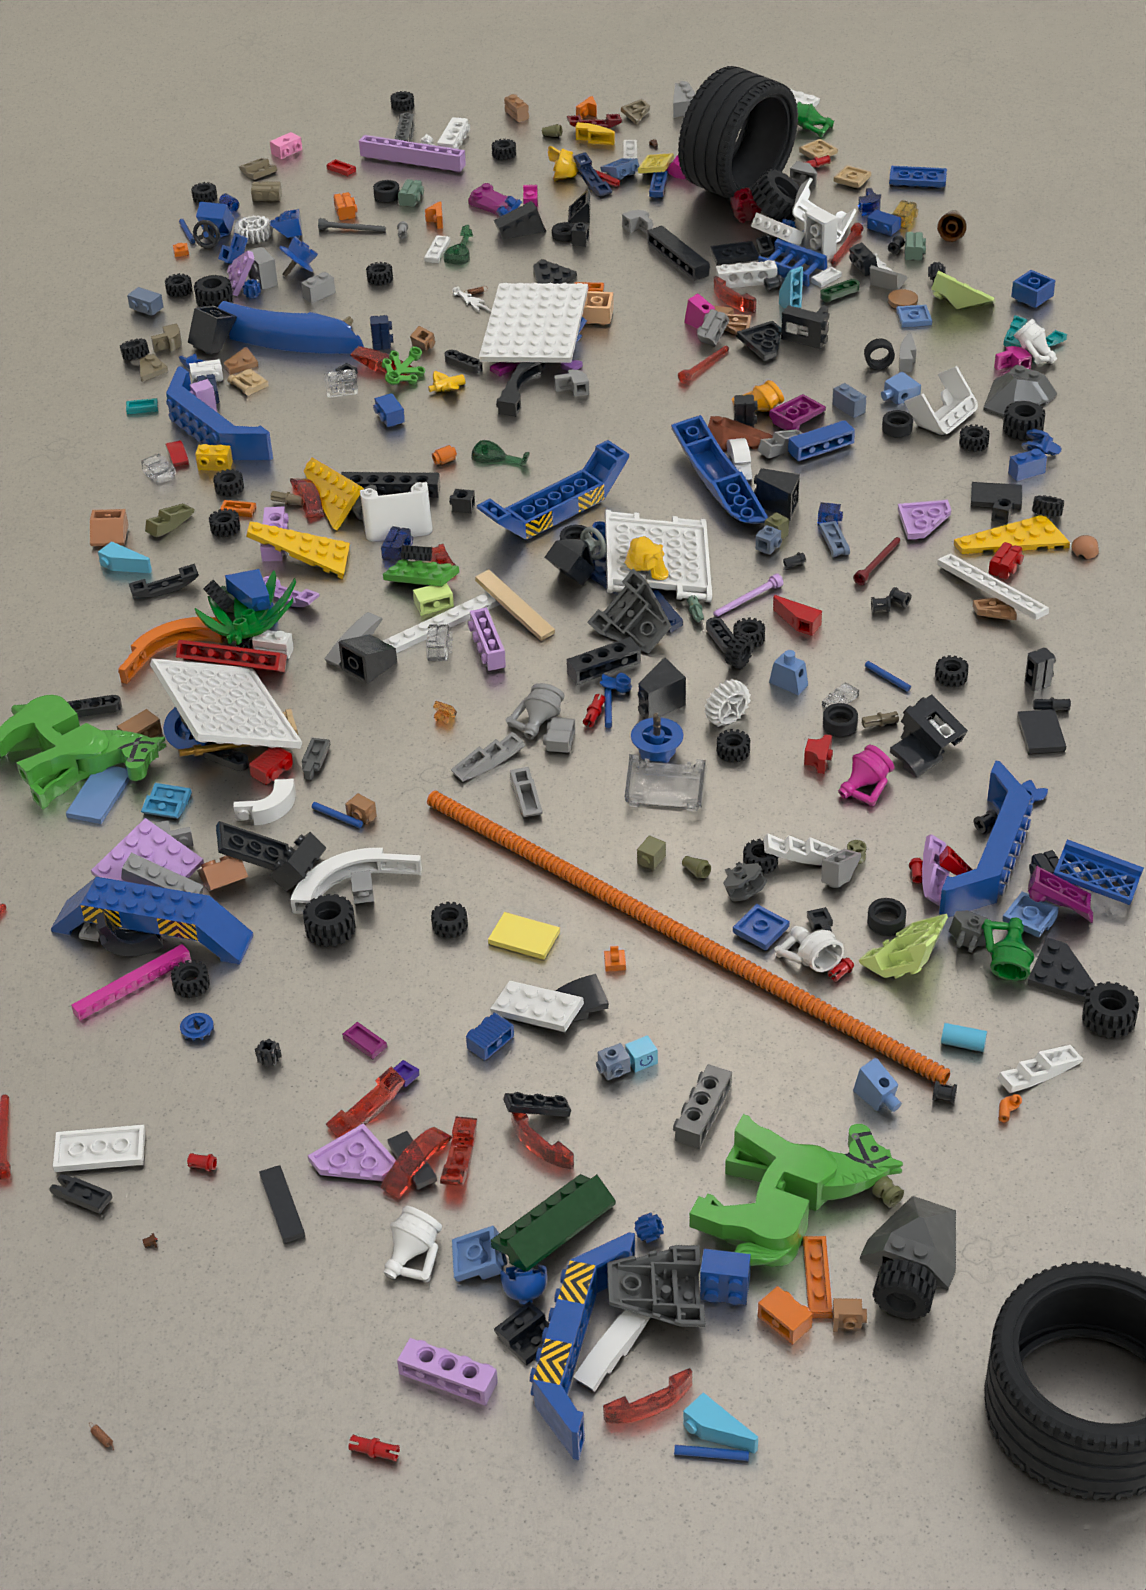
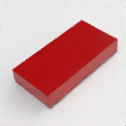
[326,159,356,177]

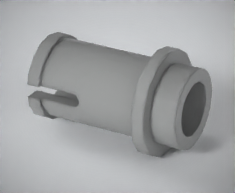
[397,221,408,239]

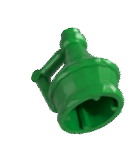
[797,102,834,137]
[981,917,1035,981]

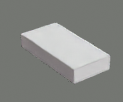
[810,267,842,288]

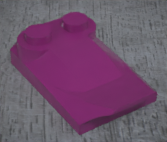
[468,183,508,215]
[769,394,826,431]
[1028,866,1093,923]

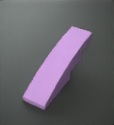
[922,834,950,906]

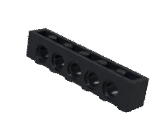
[341,472,441,498]

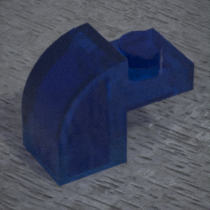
[858,188,881,216]

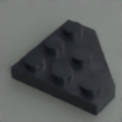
[533,259,577,284]
[736,321,781,361]
[1027,937,1095,1002]

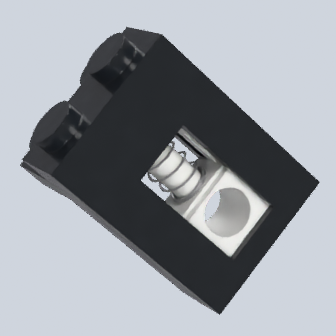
[781,305,830,349]
[900,694,968,758]

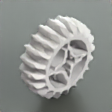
[234,215,273,244]
[704,679,751,727]

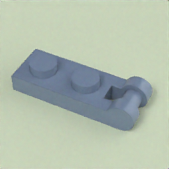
[819,521,850,557]

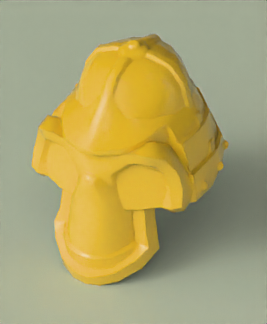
[548,146,578,181]
[624,536,669,580]

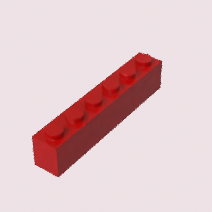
[176,640,287,673]

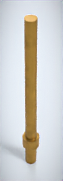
[178,743,251,757]

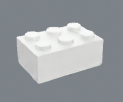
[803,206,838,261]

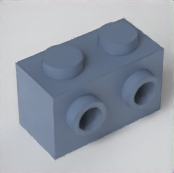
[127,287,164,316]
[832,383,867,418]

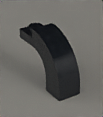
[95,912,164,957]

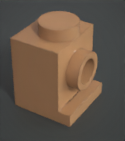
[410,326,435,351]
[345,793,377,825]
[832,1298,867,1332]

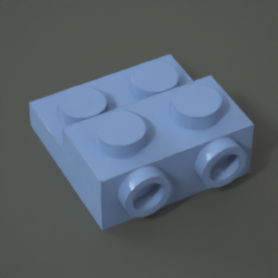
[600,158,639,180]
[1002,891,1059,937]
[452,1226,507,1282]

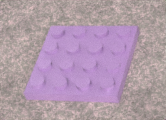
[91,818,204,882]

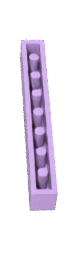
[359,135,466,172]

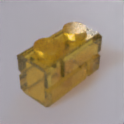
[892,200,919,229]

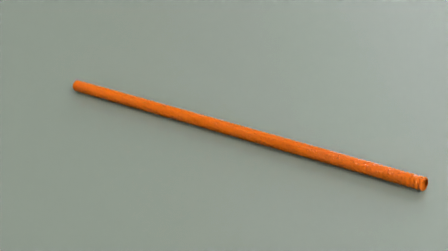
[427,790,950,1084]

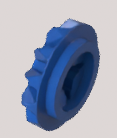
[180,1013,214,1041]

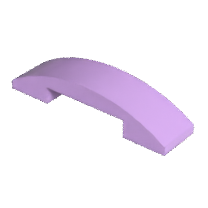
[263,576,320,607]

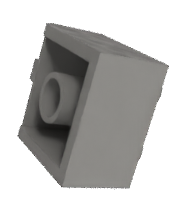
[248,247,278,290]

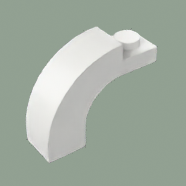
[726,438,752,481]
[233,779,296,826]

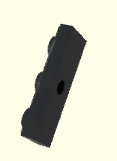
[503,1092,572,1117]
[387,1131,437,1190]

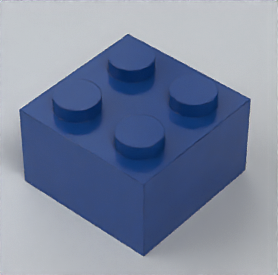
[1011,270,1056,308]
[700,1249,751,1305]

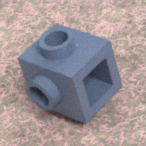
[755,525,782,555]
[596,1043,631,1080]

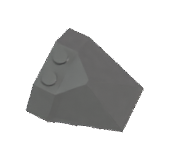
[983,365,1057,417]
[587,569,672,654]
[860,1196,956,1290]
[607,1245,706,1327]

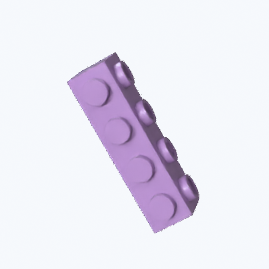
[468,608,506,671]

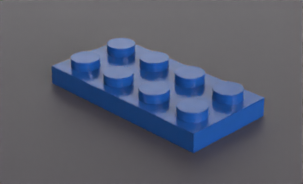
[889,166,947,188]

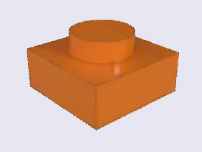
[173,243,189,257]

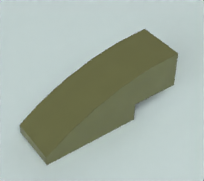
[145,503,195,537]

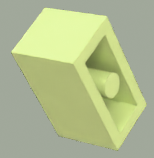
[413,583,454,616]

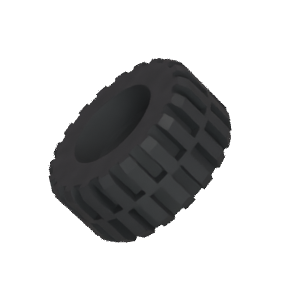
[752,169,800,222]

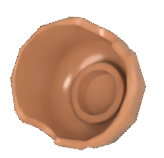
[1071,535,1099,559]

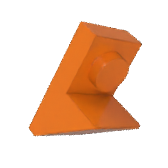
[576,96,597,119]
[425,201,443,229]

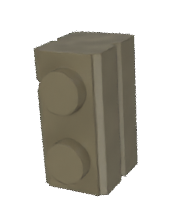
[251,181,282,202]

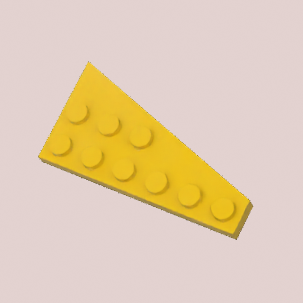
[303,457,364,531]
[954,515,1070,554]
[246,521,350,579]

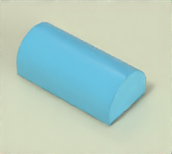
[941,1023,987,1052]

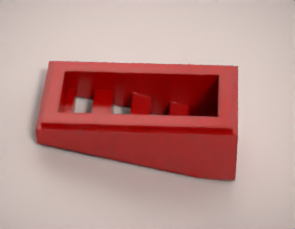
[939,845,973,876]

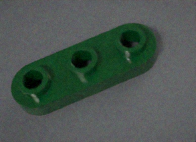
[820,279,860,302]

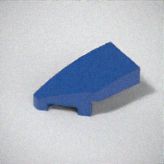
[179,354,204,370]

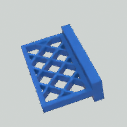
[1054,839,1144,905]

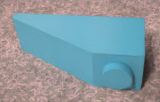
[779,266,803,309]
[98,541,152,573]
[683,1392,758,1454]

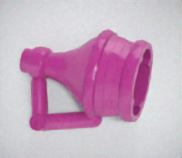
[838,744,895,807]

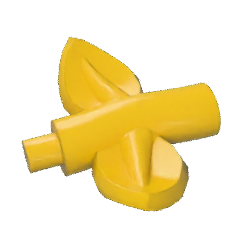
[428,371,466,393]

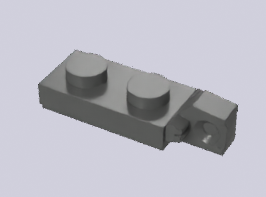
[302,738,331,780]

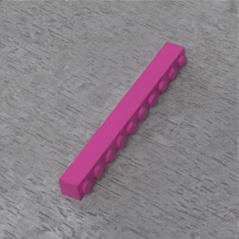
[71,944,191,1021]

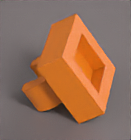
[604,946,626,972]

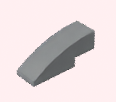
[899,333,917,372]
[758,429,803,458]
[510,767,542,817]

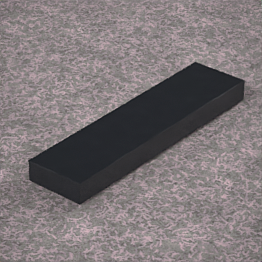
[259,1165,306,1244]

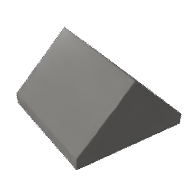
[870,265,908,291]

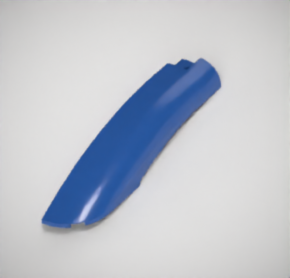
[218,301,365,354]
[671,415,768,524]

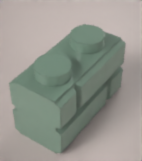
[398,179,424,207]
[905,232,926,260]

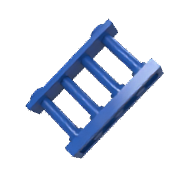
[758,239,827,287]

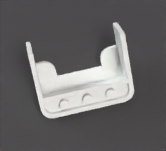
[904,366,978,435]

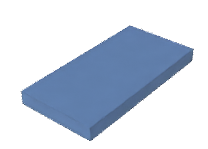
[66,766,130,824]

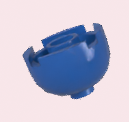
[500,1264,547,1304]

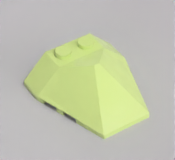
[931,271,995,309]
[859,914,948,978]

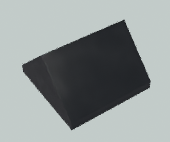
[568,189,591,223]

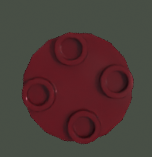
[731,188,762,223]

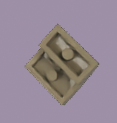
[239,158,278,180]

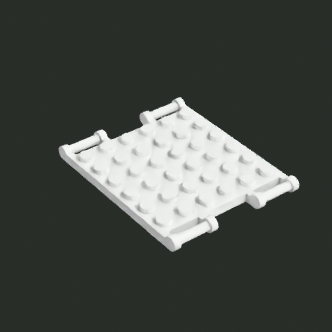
[604,509,712,603]

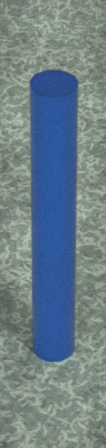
[179,219,195,244]
[865,661,911,692]
[604,687,612,728]
[312,802,363,828]
[674,1445,749,1461]

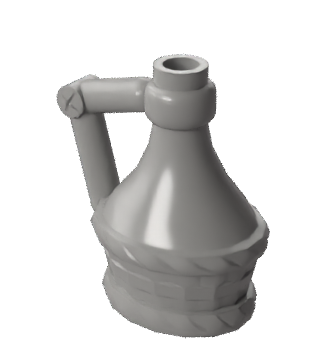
[506,683,565,739]

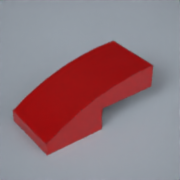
[165,440,189,468]

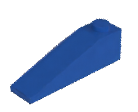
[270,209,302,239]

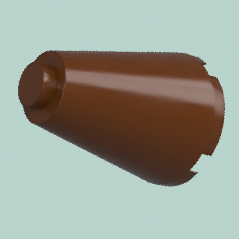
[937,210,967,242]

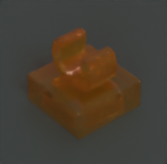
[433,701,457,724]

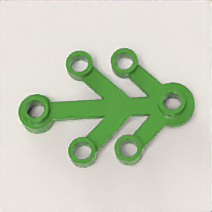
[381,347,425,385]

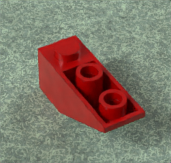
[773,595,822,636]

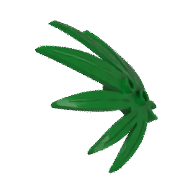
[194,570,296,644]

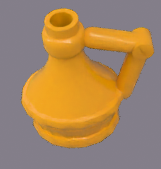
[731,380,784,413]

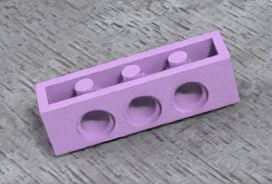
[260,507,289,562]
[397,1338,498,1406]

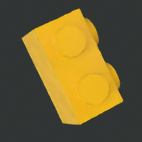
[195,444,233,471]

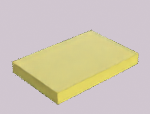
[638,153,674,173]
[488,912,560,960]

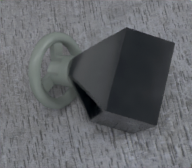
[544,527,606,586]

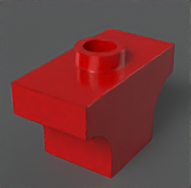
[804,734,833,774]

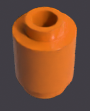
[432,445,457,465]

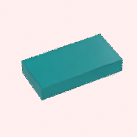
[126,398,158,415]

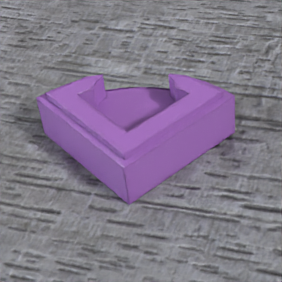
[561,360,583,371]

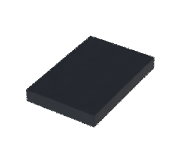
[710,241,759,265]
[971,482,1022,509]
[1017,709,1067,754]

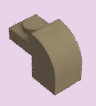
[151,323,182,352]

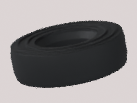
[551,222,574,241]

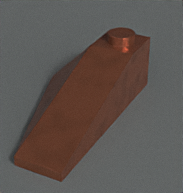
[708,416,773,452]

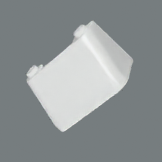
[360,482,433,542]

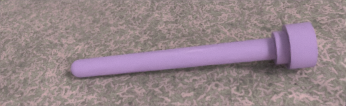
[713,573,784,617]

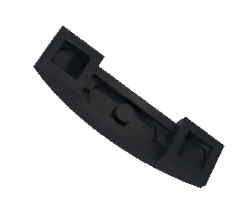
[129,563,199,598]

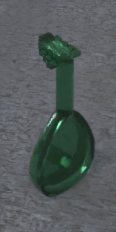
[443,225,473,265]
[471,440,530,466]

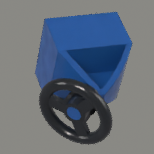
[193,202,235,249]

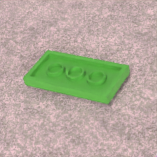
[383,559,460,586]

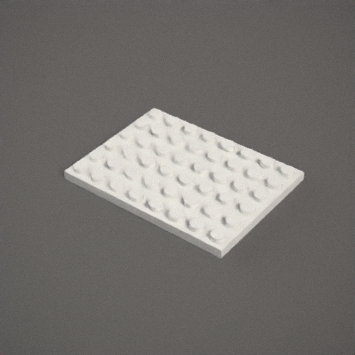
[479,283,588,363]
[150,658,302,749]

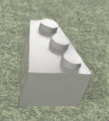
[673,81,695,118]

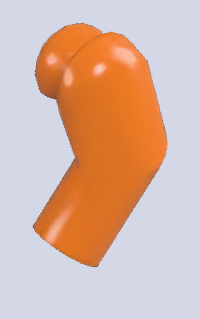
[998,1094,1022,1122]

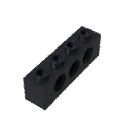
[566,637,641,685]

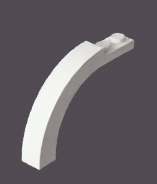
[290,848,422,914]

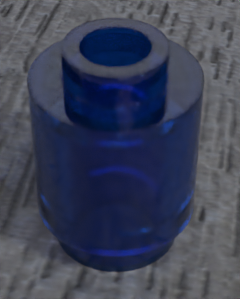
[219,193,240,211]

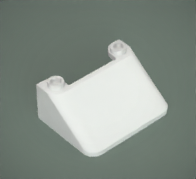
[793,178,857,243]

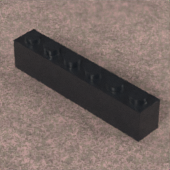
[647,225,710,281]

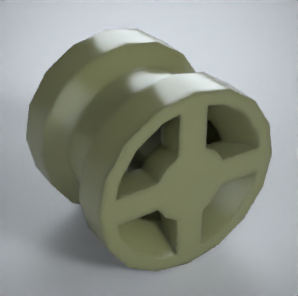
[847,840,867,865]

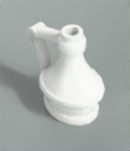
[1013,319,1058,365]
[775,926,845,972]
[383,1206,442,1282]

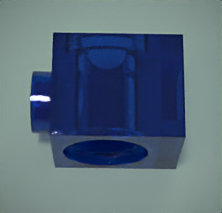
[817,502,843,526]

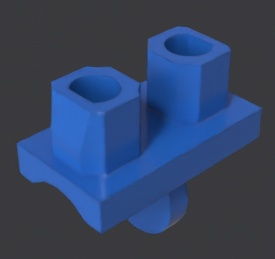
[496,196,522,217]

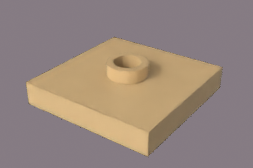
[799,139,838,159]
[833,165,871,188]

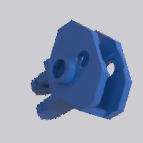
[1022,429,1062,456]

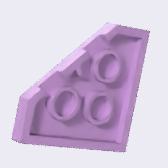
[227,250,254,296]
[898,500,951,540]
[308,1123,400,1181]

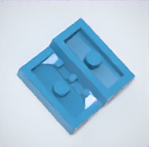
[141,783,192,819]

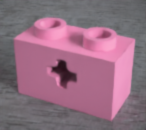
[270,132,302,159]

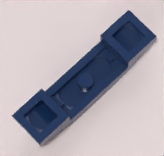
[573,152,612,196]

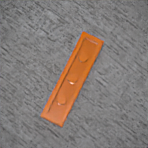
[803,1236,833,1319]

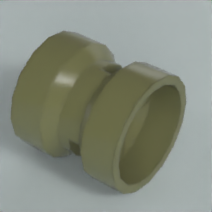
[872,1176,904,1208]

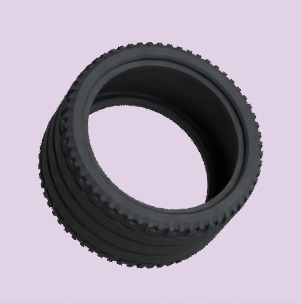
[678,66,798,200]
[984,1261,1146,1501]

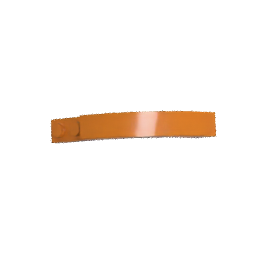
[118,617,227,684]

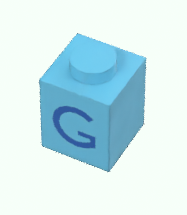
[625,1035,658,1073]

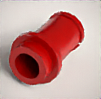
[909,857,923,884]
[828,957,854,982]
[187,1153,217,1172]

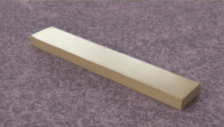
[475,570,555,641]

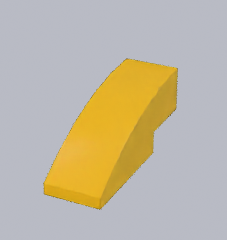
[575,122,615,145]

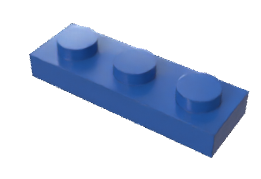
[649,171,668,198]

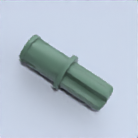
[687,595,704,623]

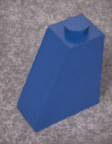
[225,569,270,611]

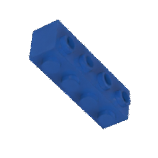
[788,420,855,461]

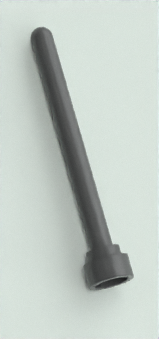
[318,218,386,232]

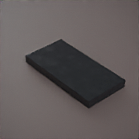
[216,821,289,871]

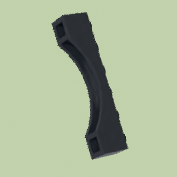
[496,362,546,417]

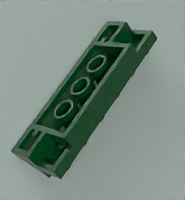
[490,1174,616,1272]

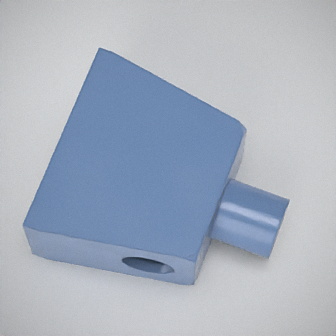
[881,371,921,404]
[769,650,808,695]
[853,1058,902,1112]

